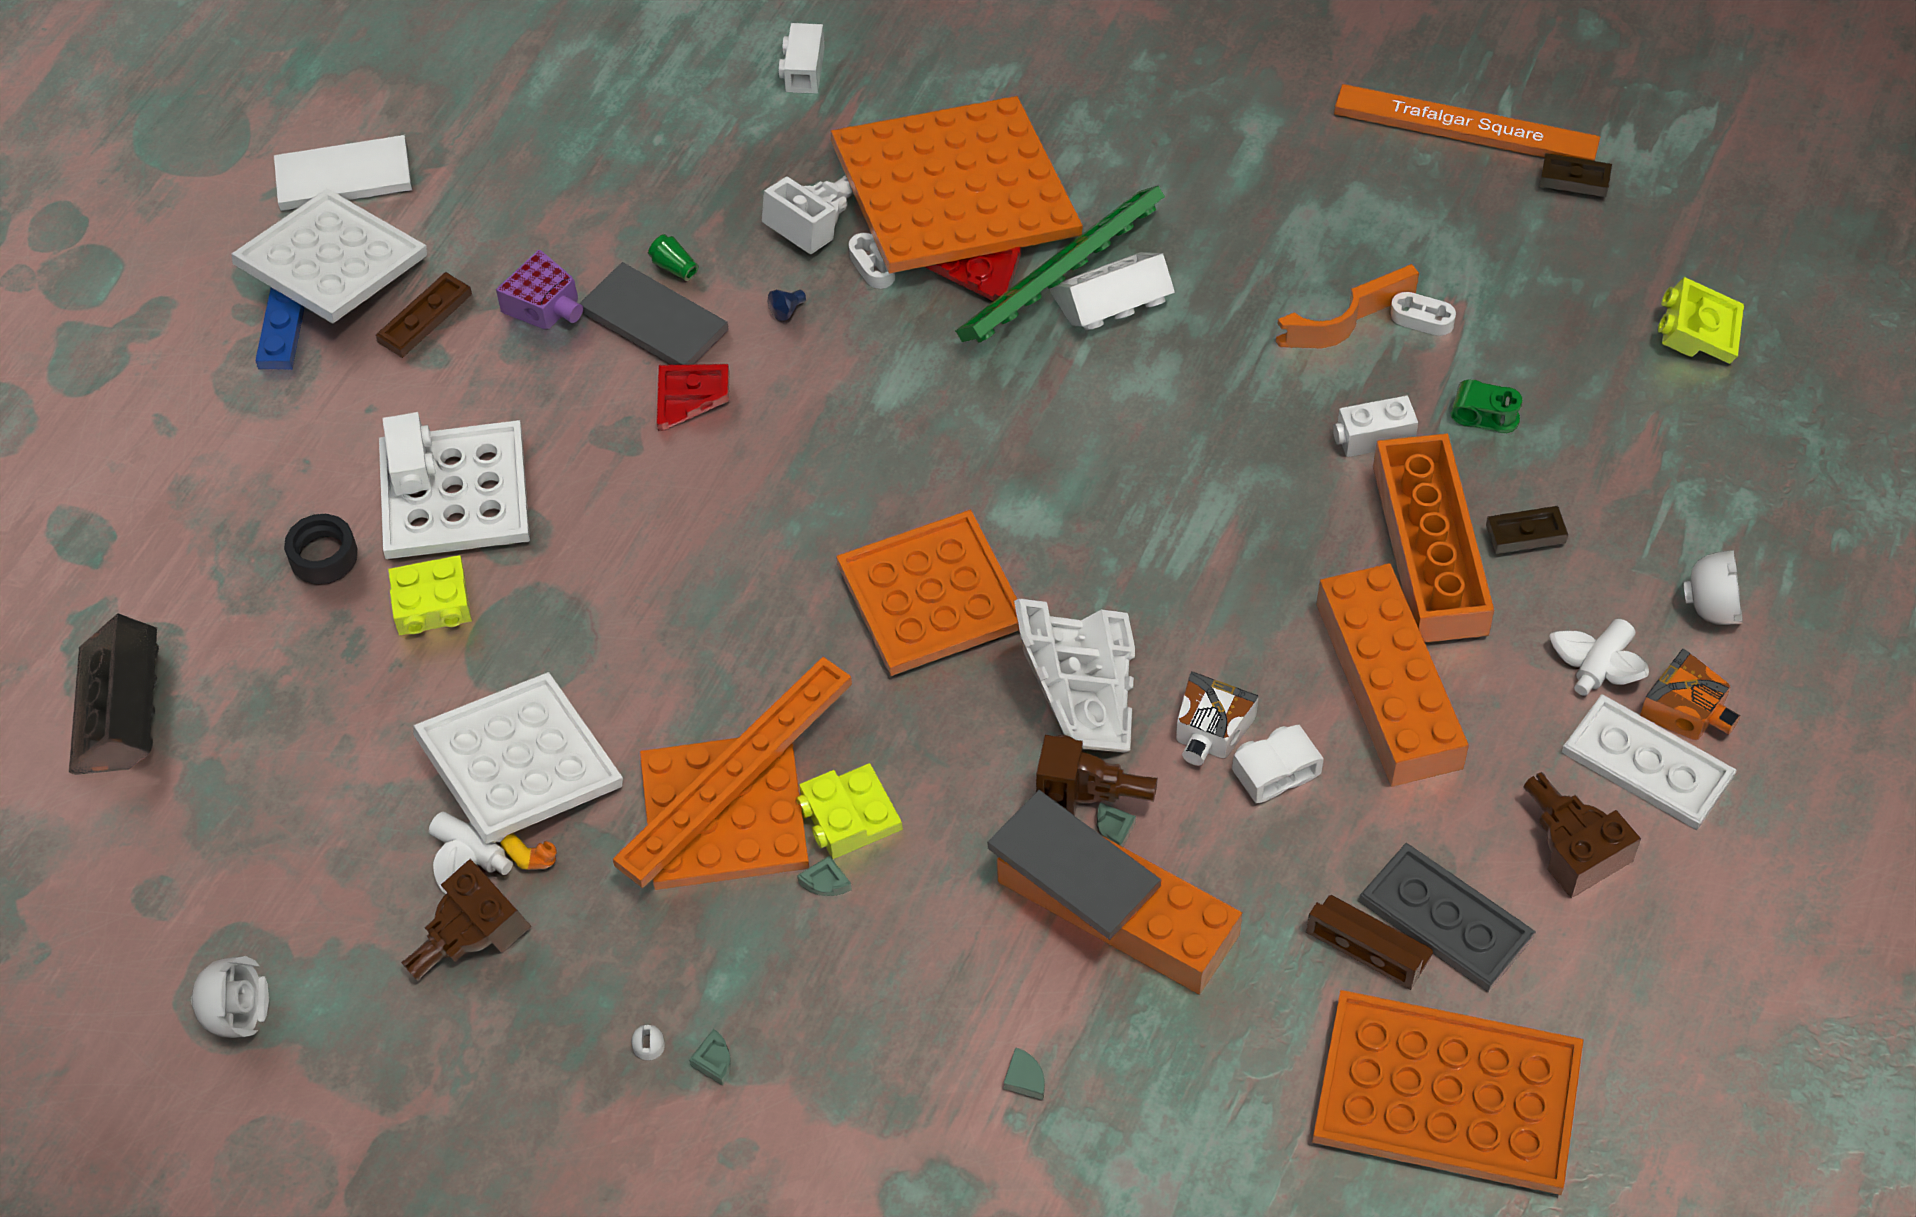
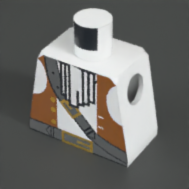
[1176,671,1259,766]

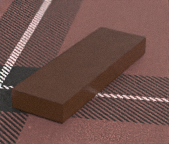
[376,272,472,358]

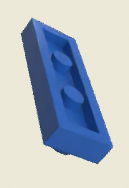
[255,287,305,370]

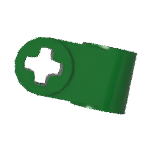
[1450,379,1522,434]

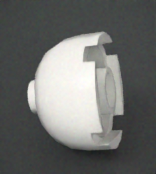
[1684,550,1743,625]
[191,956,269,1038]

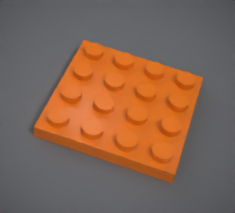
[836,509,1019,676]
[640,737,809,890]

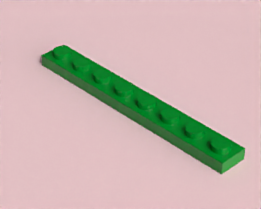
[955,185,1165,343]

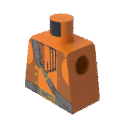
[1640,648,1741,740]

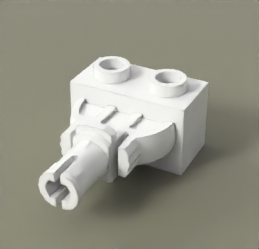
[762,175,854,254]

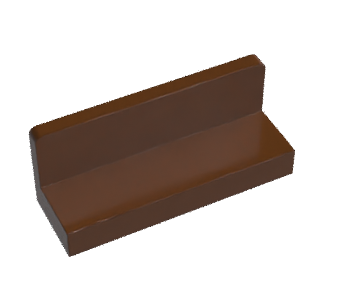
[1306,895,1433,990]

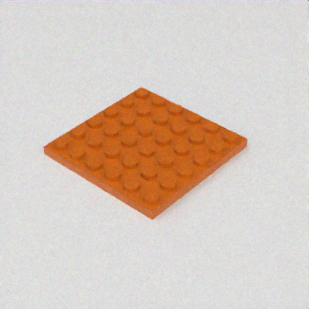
[831,96,1083,274]

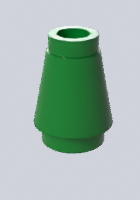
[648,234,699,281]

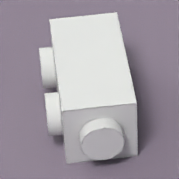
[779,23,825,94]
[1333,395,1418,457]
[383,412,436,495]

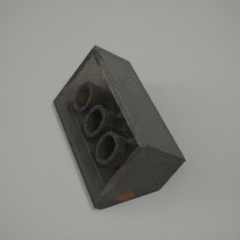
[69,613,159,775]

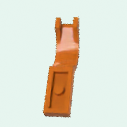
[1276,264,1419,349]

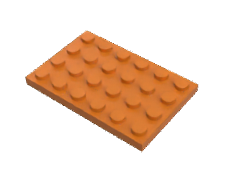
[1312,990,1584,1195]

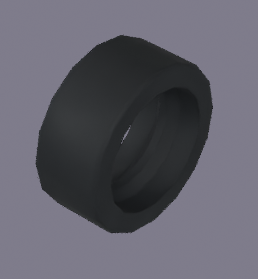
[284,513,358,584]

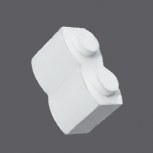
[1232,725,1324,803]

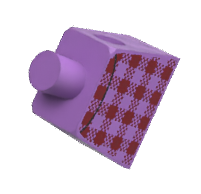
[496,250,583,329]

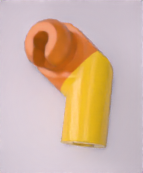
[500,833,557,870]

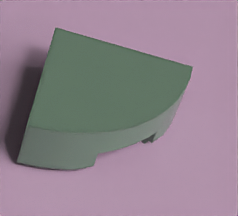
[1097,803,1136,847]
[797,856,852,896]
[689,1029,731,1086]
[1004,1048,1045,1100]

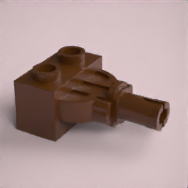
[1036,735,1158,816]
[1523,772,1641,898]
[401,859,532,981]

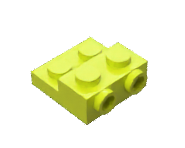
[1658,277,1744,364]
[388,555,472,636]
[796,763,903,859]

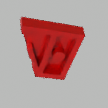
[657,364,730,431]

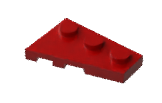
[925,246,1021,301]

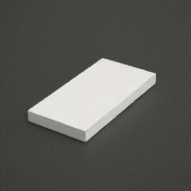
[274,135,412,211]
[1562,694,1737,830]

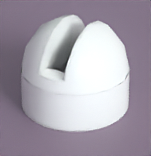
[631,1025,665,1060]

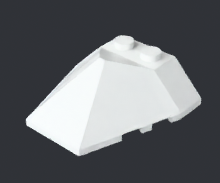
[1014,598,1135,753]

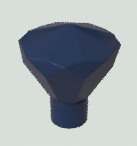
[767,289,806,321]

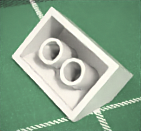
[1050,252,1175,330]

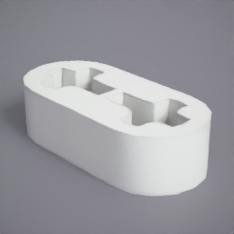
[849,233,895,289]
[1390,292,1456,336]

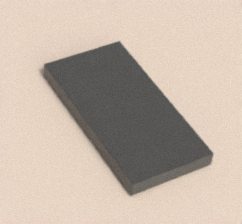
[579,262,728,365]
[987,790,1161,940]
[1359,842,1536,992]

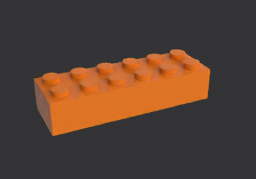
[1373,433,1495,642]
[1316,563,1469,787]
[997,835,1243,995]

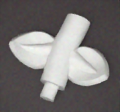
[1549,619,1649,696]
[429,812,513,894]

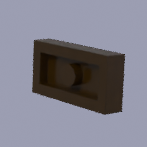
[1539,153,1612,197]
[1486,506,1568,554]

